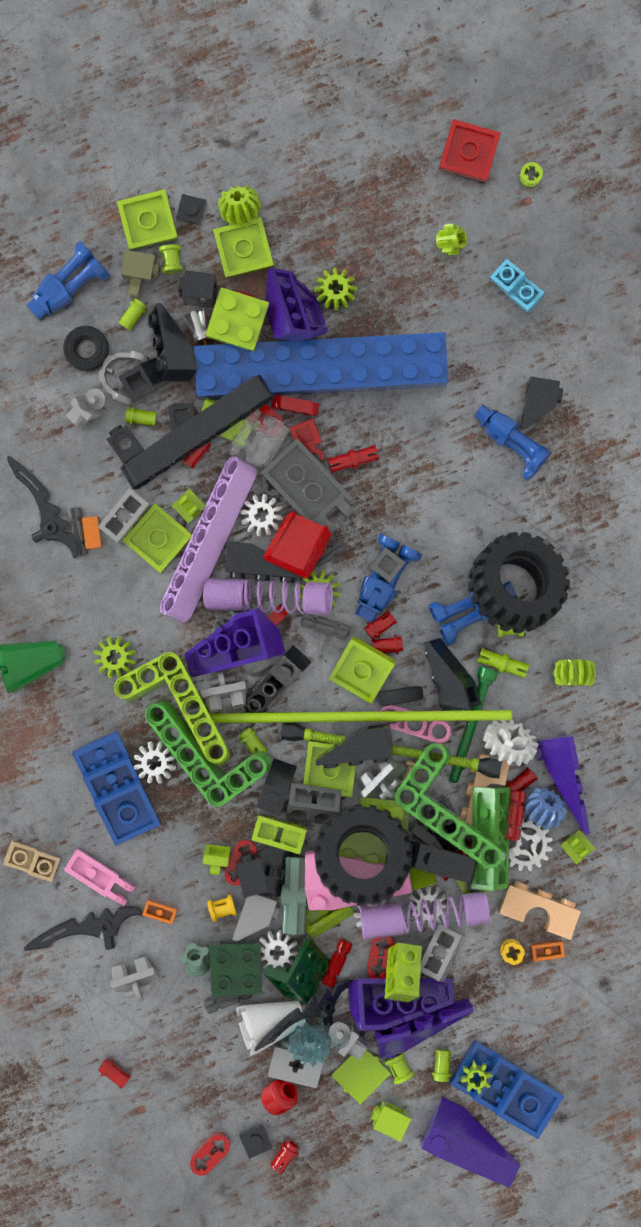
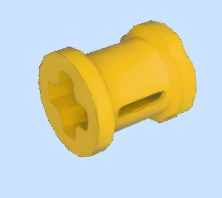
[207,894,238,922]
[500,938,525,965]

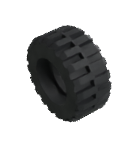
[468,532,570,633]
[314,804,413,906]

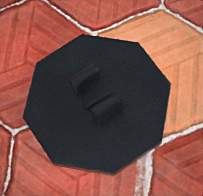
[255,845,295,897]

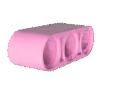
[381,705,451,743]

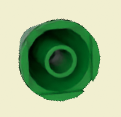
[0,641,66,693]

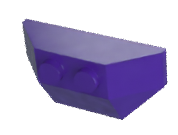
[265,268,328,342]

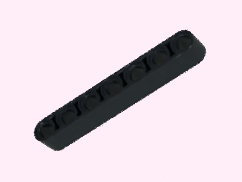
[120,375,274,490]

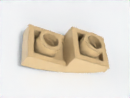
[3,840,60,882]

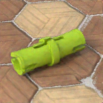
[477,648,530,679]

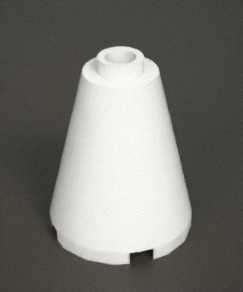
[236,1001,309,1056]

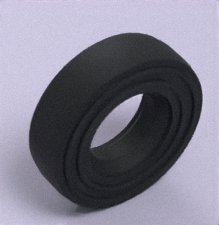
[63,326,109,371]
[378,686,424,706]

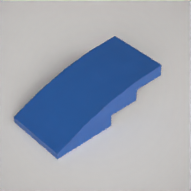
[72,730,161,846]
[449,1039,565,1139]

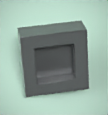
[370,547,406,583]

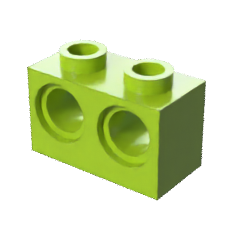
[251,813,307,854]
[385,943,422,1002]

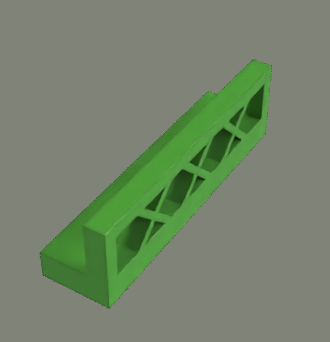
[471,787,510,891]

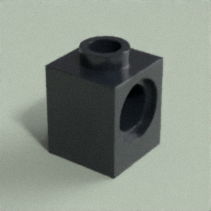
[106,425,144,464]

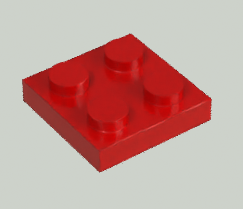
[439,119,501,182]

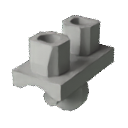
[66,388,107,426]
[201,670,249,713]
[360,757,408,800]
[110,956,159,1002]
[328,1021,368,1060]

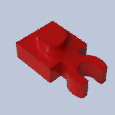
[289,418,325,461]

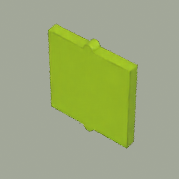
[331,1049,391,1105]

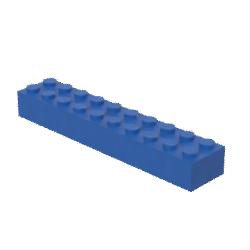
[194,332,448,400]

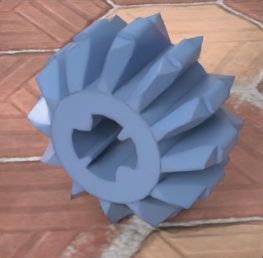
[523,786,567,830]

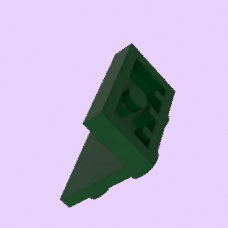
[263,938,330,1004]
[209,941,262,997]

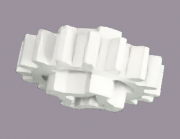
[483,720,538,766]
[509,817,553,871]

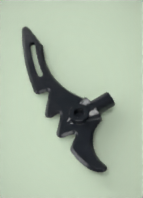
[7,456,79,559]
[24,906,143,951]
[254,979,354,1051]

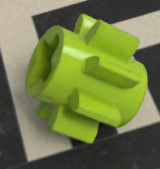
[436,223,467,255]
[461,1060,492,1094]

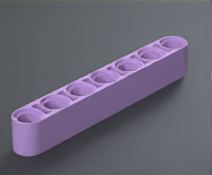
[160,456,257,623]

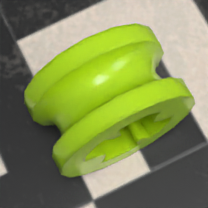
[520,162,543,187]

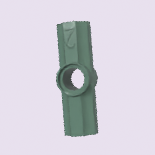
[281,857,308,935]

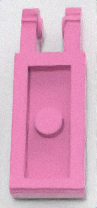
[64,848,136,906]

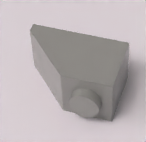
[232,894,280,941]

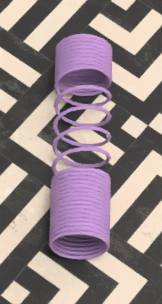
[203,578,333,615]
[360,891,490,940]

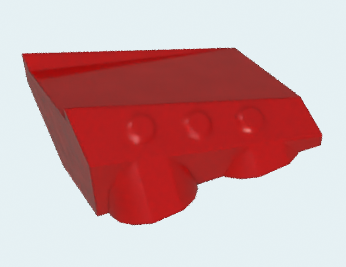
[263,511,332,579]

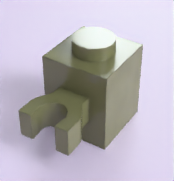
[121,250,160,299]

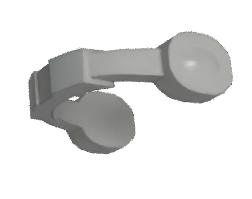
[99,350,150,406]

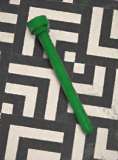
[449,666,499,783]

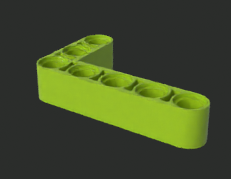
[114,652,230,765]

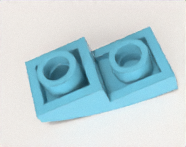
[490,259,545,314]

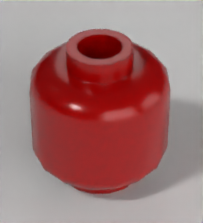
[261,1079,298,1116]

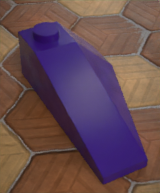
[184,608,285,677]
[536,734,590,835]
[348,978,454,1031]
[373,998,474,1058]
[420,1096,521,1188]

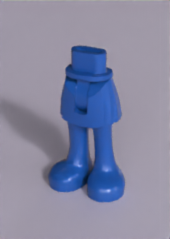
[26,241,111,320]
[474,404,552,481]
[355,534,422,622]
[428,581,518,646]

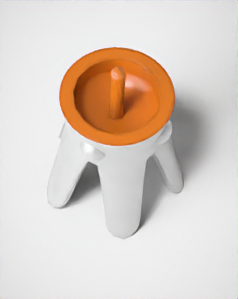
[181,307,209,345]

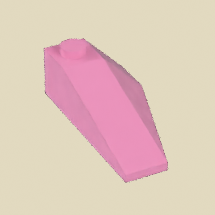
[305,851,412,910]

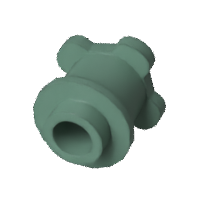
[180,943,210,977]

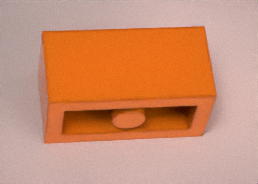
[82,516,103,550]
[142,898,178,925]
[530,939,565,962]

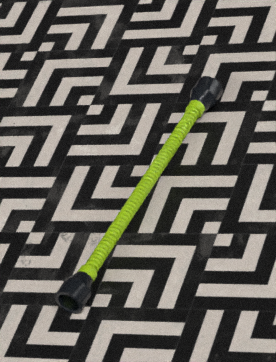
[281,722,502,779]

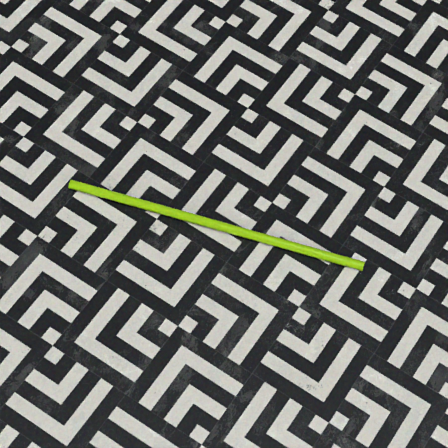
[185,710,512,723]

